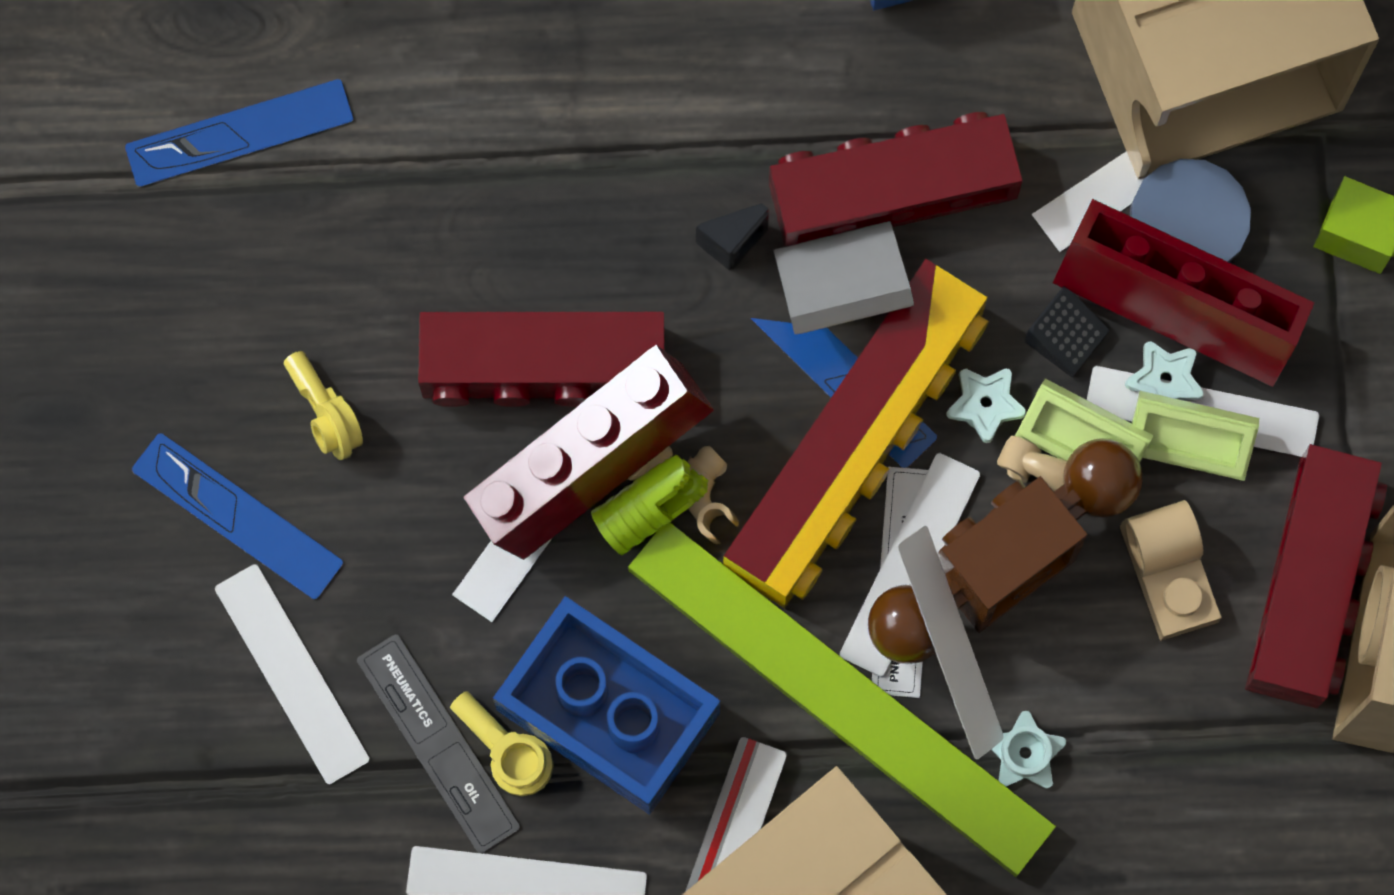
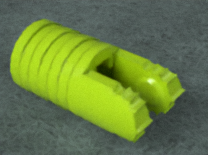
[591,455,709,556]

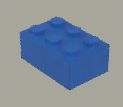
[493,596,720,815]

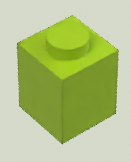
[1313,176,1394,274]

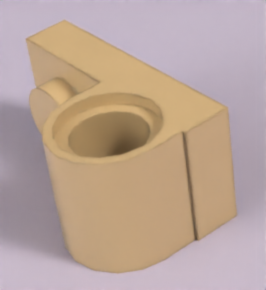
[1120,500,1221,641]

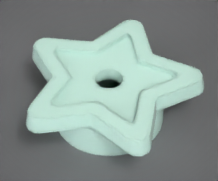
[1125,342,1204,400]
[947,369,1026,443]
[991,711,1066,788]

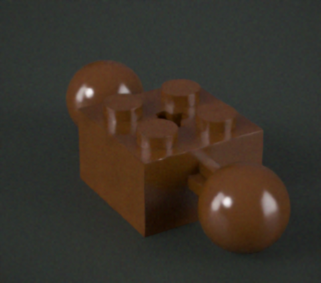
[868,438,1143,664]

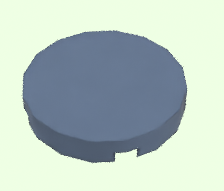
[1130,159,1251,263]

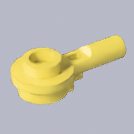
[283,351,363,460]
[450,691,554,797]

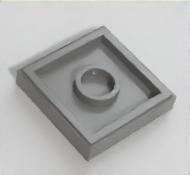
[774,221,914,334]

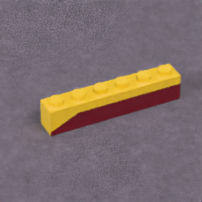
[723,259,989,609]

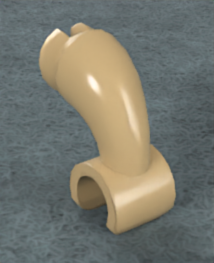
[997,436,1067,491]
[688,446,739,544]

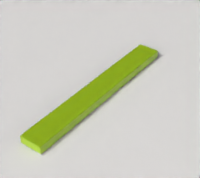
[628,523,1056,877]

